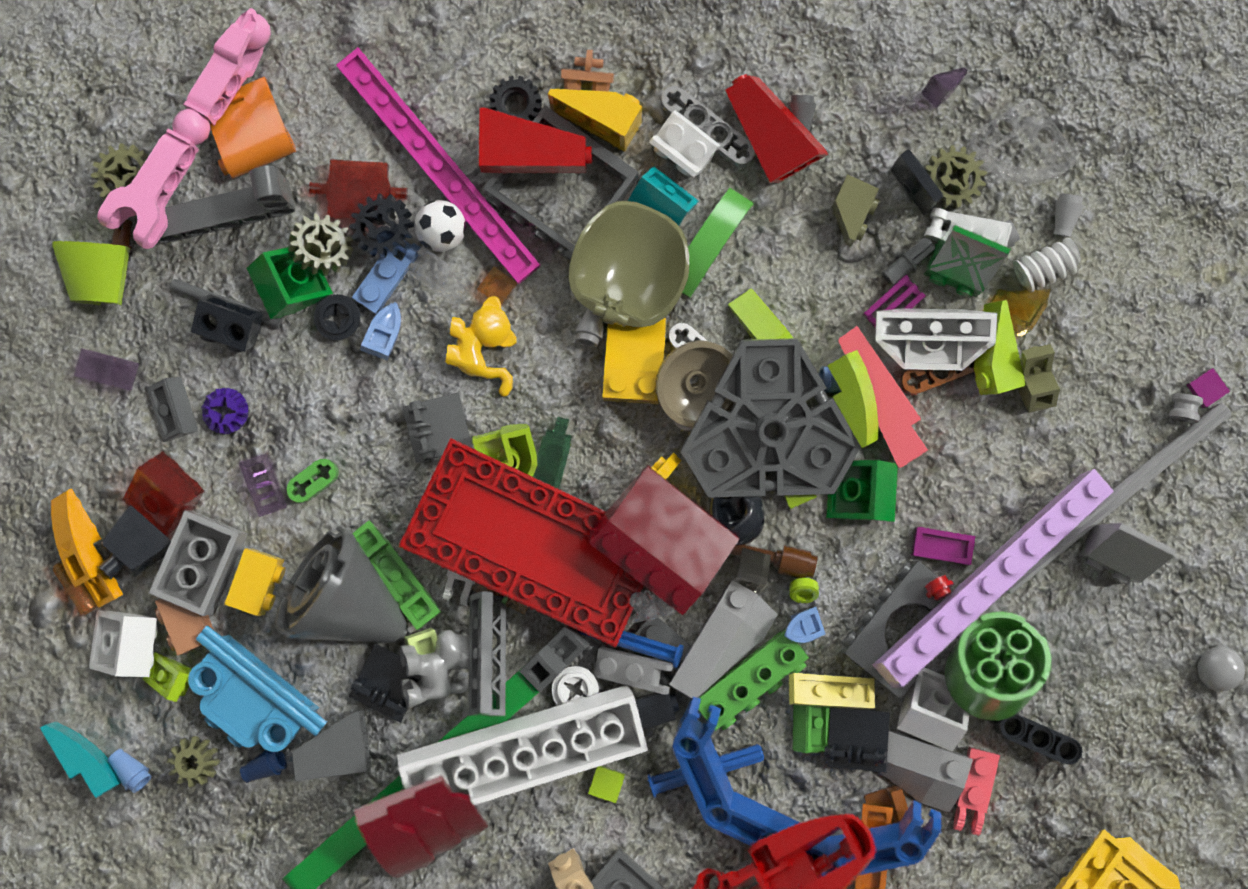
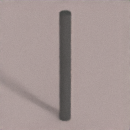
[170,279,283,328]

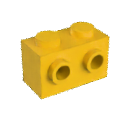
[224,548,285,616]

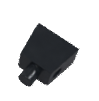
[98,505,171,580]

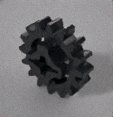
[349,193,414,258]

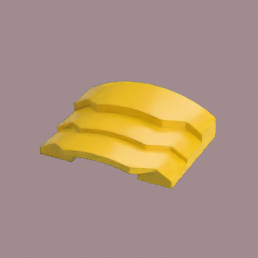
[1055,829,1181,889]

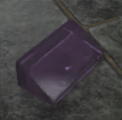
[921,67,968,108]

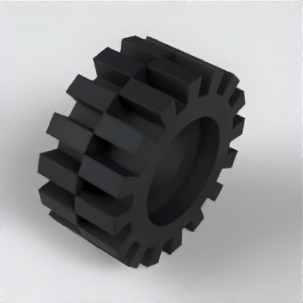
[489,76,542,121]

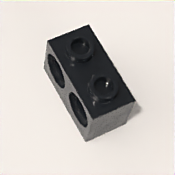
[191,294,264,352]

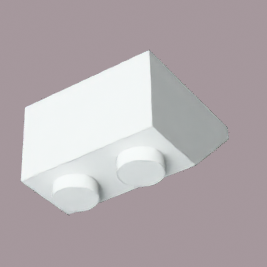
[89,610,158,677]
[897,667,969,752]

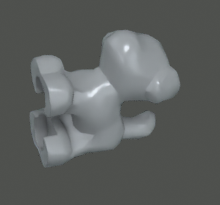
[399,630,469,708]

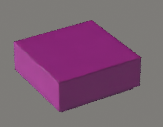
[1186,368,1230,408]

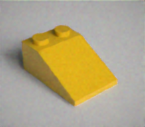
[548,89,642,152]
[602,318,666,404]

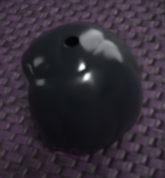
[710,496,765,545]

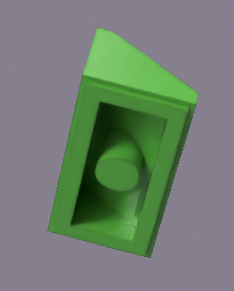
[793,705,830,753]

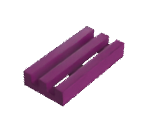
[863,275,926,329]

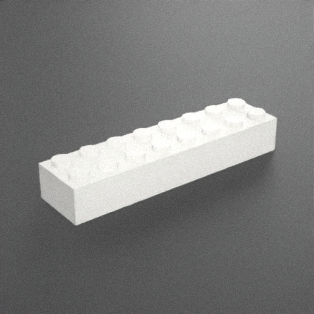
[397,685,648,805]

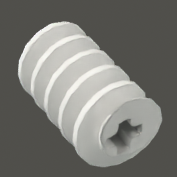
[1013,238,1081,293]

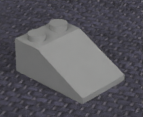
[1079,523,1177,585]

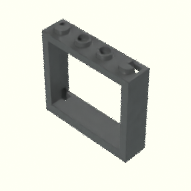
[483,105,639,260]

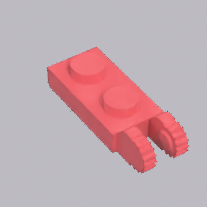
[953,747,1000,836]

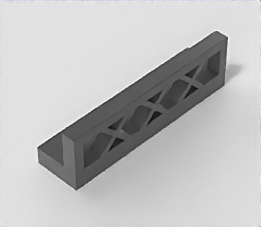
[469,591,506,716]

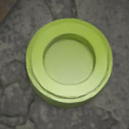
[789,578,819,603]

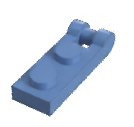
[352,238,422,314]

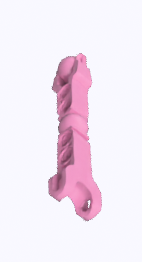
[97,8,271,249]

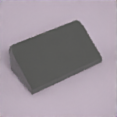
[147,377,198,442]

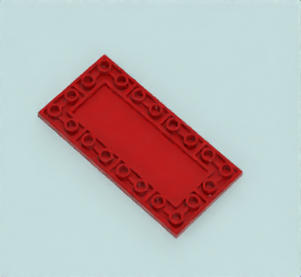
[398,438,644,647]

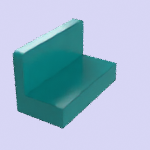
[627,167,699,226]

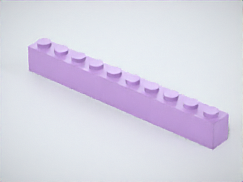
[873,469,1114,688]

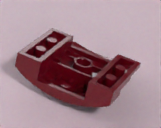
[355,775,488,878]

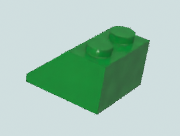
[246,247,333,319]
[826,460,898,522]

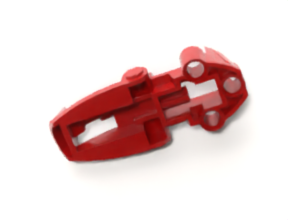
[692,814,875,889]

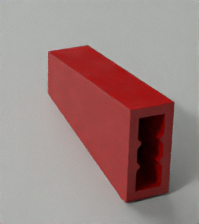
[725,74,828,183]
[479,108,592,173]

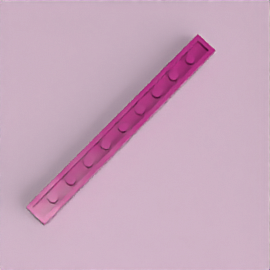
[336,47,541,285]

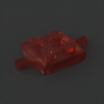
[309,159,408,220]

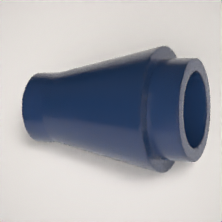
[240,750,287,783]

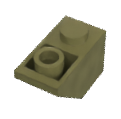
[832,174,880,247]

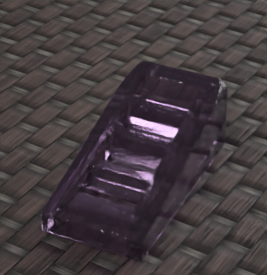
[239,451,287,517]

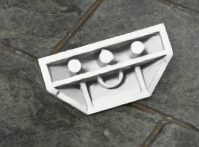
[875,309,997,370]

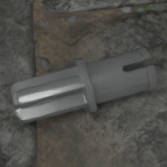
[881,238,935,286]

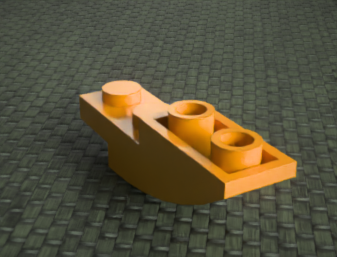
[51,488,123,608]

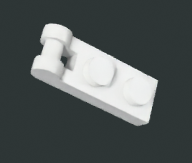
[924,208,1012,247]

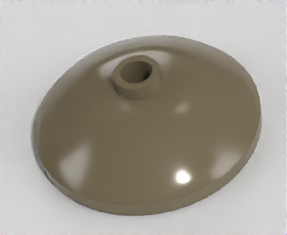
[656,340,734,428]

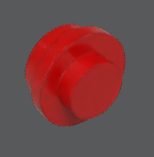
[925,575,954,601]

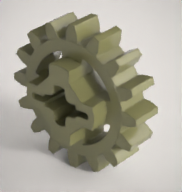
[91,143,149,200]
[924,145,987,210]
[289,214,353,275]

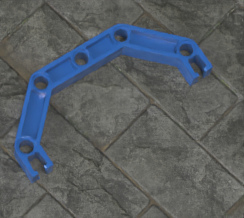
[672,696,941,876]

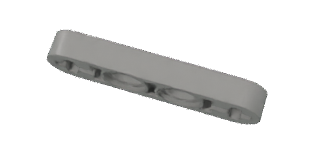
[661,86,755,167]

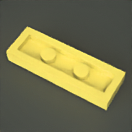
[789,673,875,710]

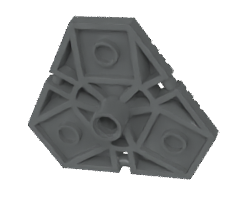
[680,338,861,498]

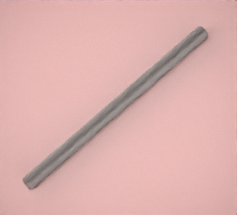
[1006,403,1231,594]

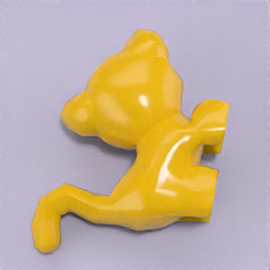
[445,296,517,397]

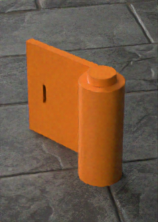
[210,76,297,179]

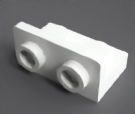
[649,110,721,177]

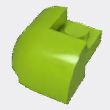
[472,424,537,477]

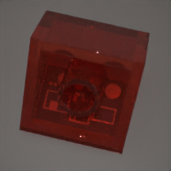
[122,451,204,537]

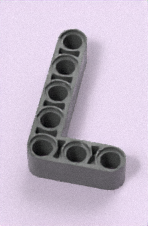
[158,166,295,243]

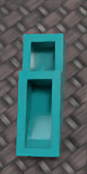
[40,722,122,798]

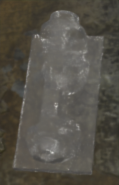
[629,590,676,623]

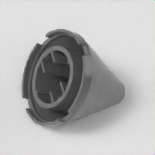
[275,526,409,643]

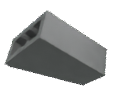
[289,709,372,781]

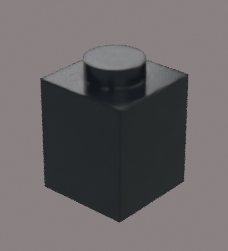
[635,692,680,730]

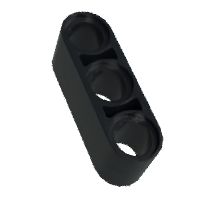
[993,714,1083,765]

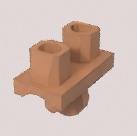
[561,49,615,92]

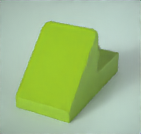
[142,652,192,702]

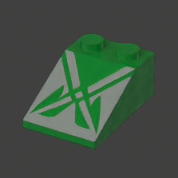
[924,225,1010,298]

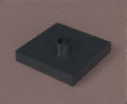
[890,149,943,215]

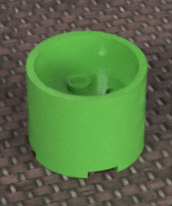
[945,612,1051,720]

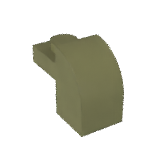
[1018,344,1060,413]

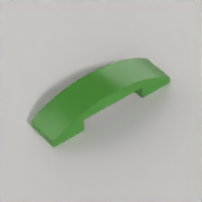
[682,188,754,298]
[352,520,441,630]

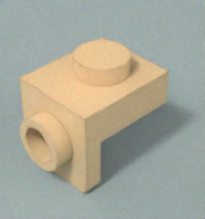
[548,848,594,889]

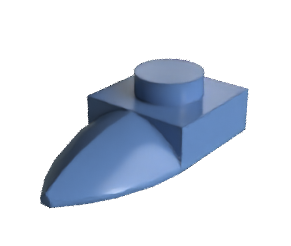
[360,302,401,361]
[785,607,826,644]

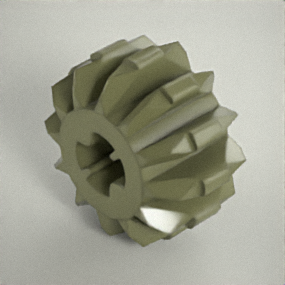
[167,736,220,788]

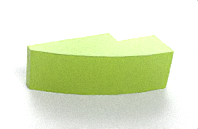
[828,350,878,448]

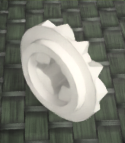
[552,666,599,706]

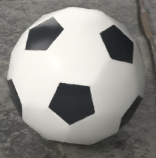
[414,200,466,252]

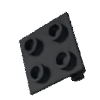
[349,643,421,723]
[825,707,890,773]

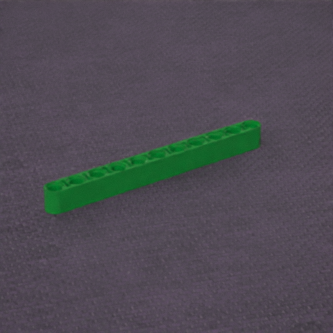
[282,666,539,889]

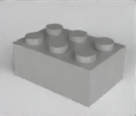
[149,510,248,616]

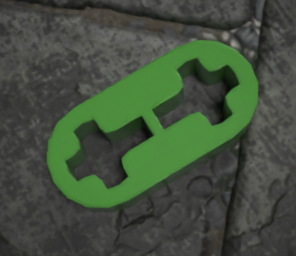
[287,459,339,503]

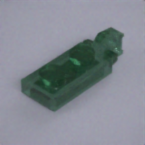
[533,416,572,489]

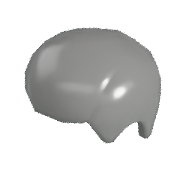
[1197,645,1245,692]

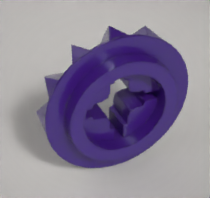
[201,388,248,434]

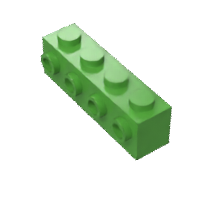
[698,628,809,731]

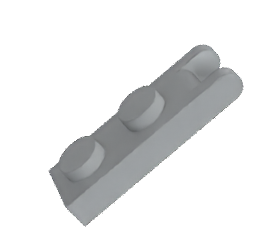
[594,647,673,694]

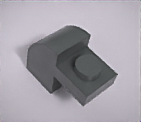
[520,625,589,692]

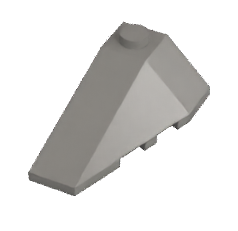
[669,579,778,699]
[879,730,973,812]

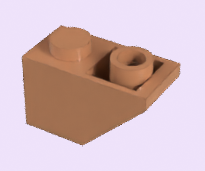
[155,599,215,655]

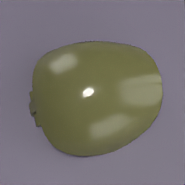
[568,201,690,327]

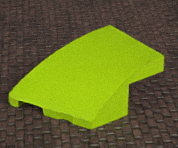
[52,241,130,306]

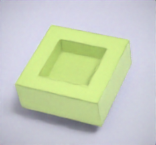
[404,628,437,655]

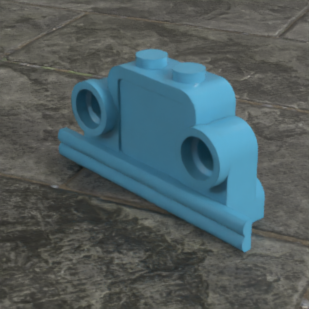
[188,625,327,752]

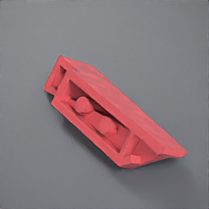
[838,326,928,468]

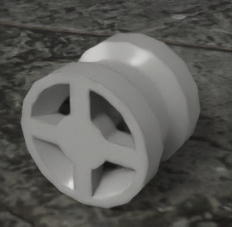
[1169,393,1203,423]

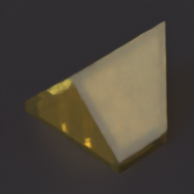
[990,289,1051,337]

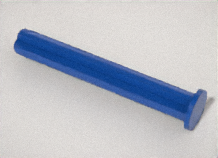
[577,630,684,668]
[647,744,764,798]

